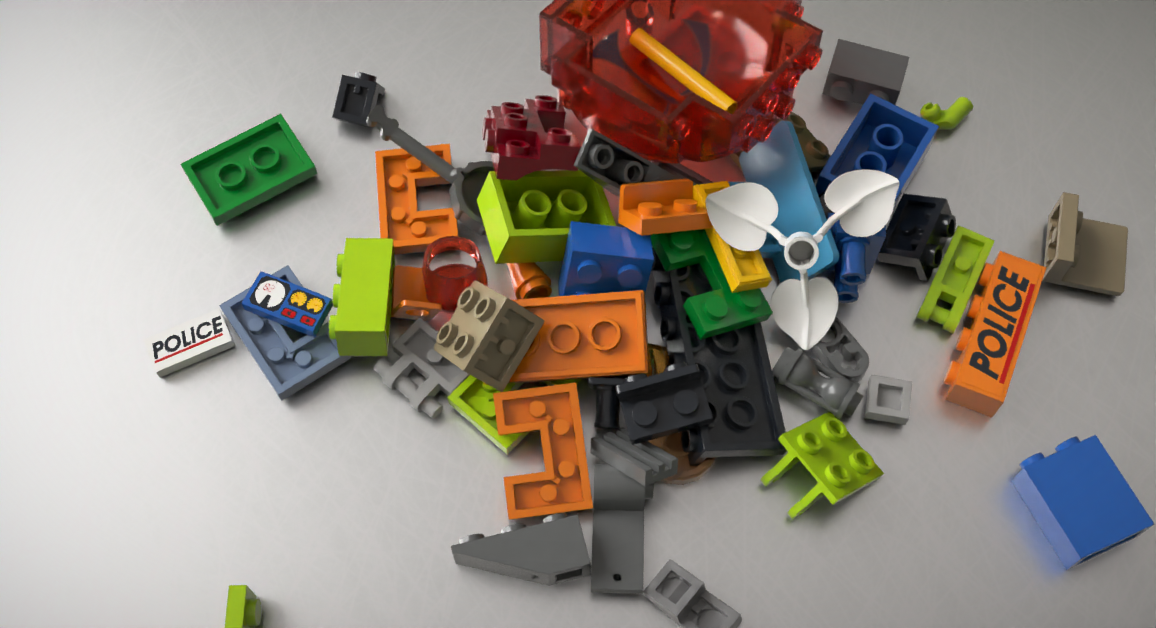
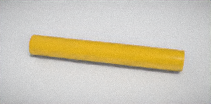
[629,28,738,118]

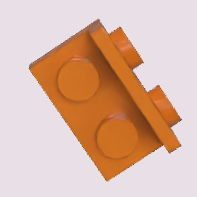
[618,179,712,236]

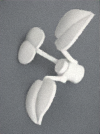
[706,169,900,350]

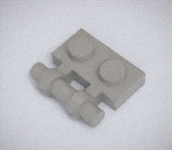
[374,317,470,419]

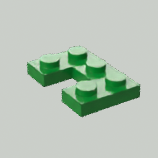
[651,229,773,340]

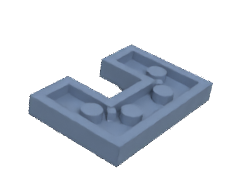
[219,265,351,401]

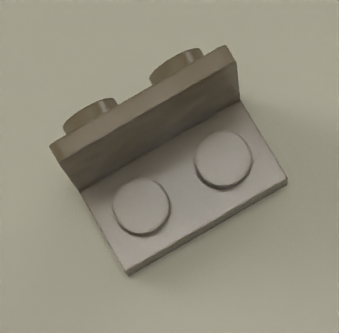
[1043,192,1128,296]
[434,280,545,392]

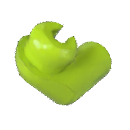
[920,97,973,130]

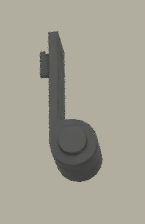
[591,464,654,594]

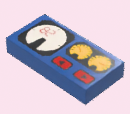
[241,271,333,337]

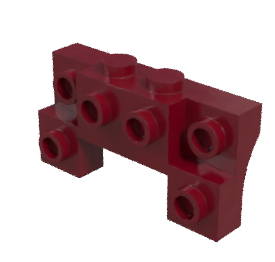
[482,95,581,181]

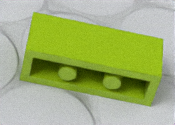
[329,238,396,356]

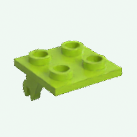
[760,412,884,520]

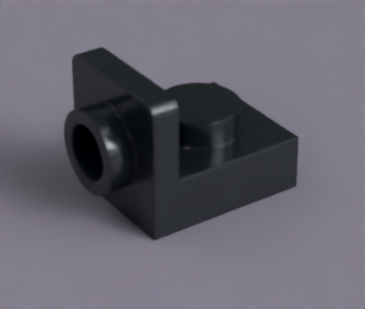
[332,72,385,128]

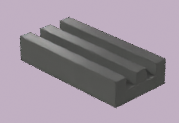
[590,427,678,486]

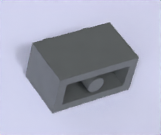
[822,39,910,105]

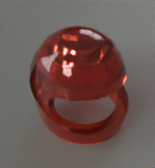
[422,236,488,315]

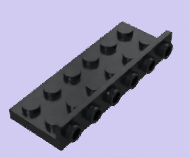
[651,247,787,466]

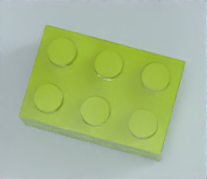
[477,170,616,264]

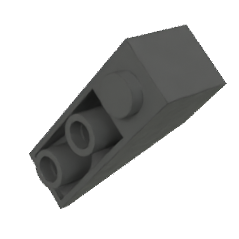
[573,129,680,197]
[451,513,591,586]

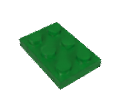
[180,113,318,226]

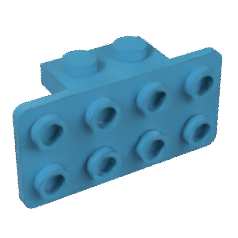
[728,121,839,283]

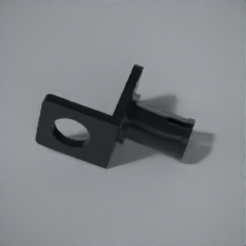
[588,376,630,429]

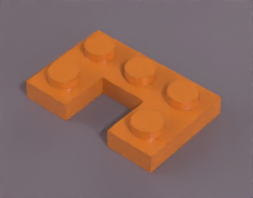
[375,144,460,255]
[493,382,593,520]

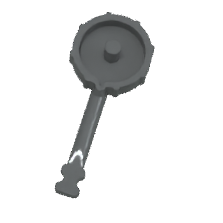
[366,105,494,236]

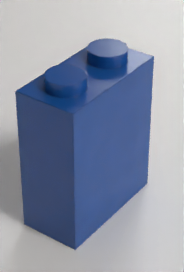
[1011,435,1154,570]

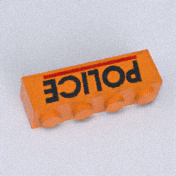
[944,251,1046,417]

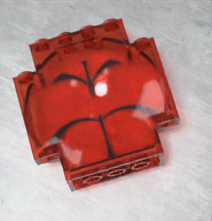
[539,0,823,164]

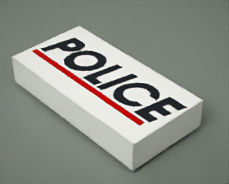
[143,308,235,378]

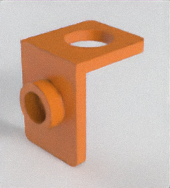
[391,265,442,321]

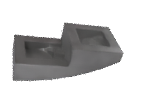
[643,559,742,628]

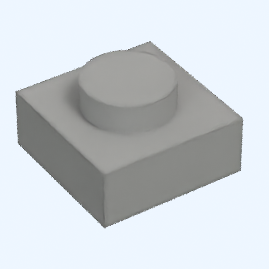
[865,375,912,425]

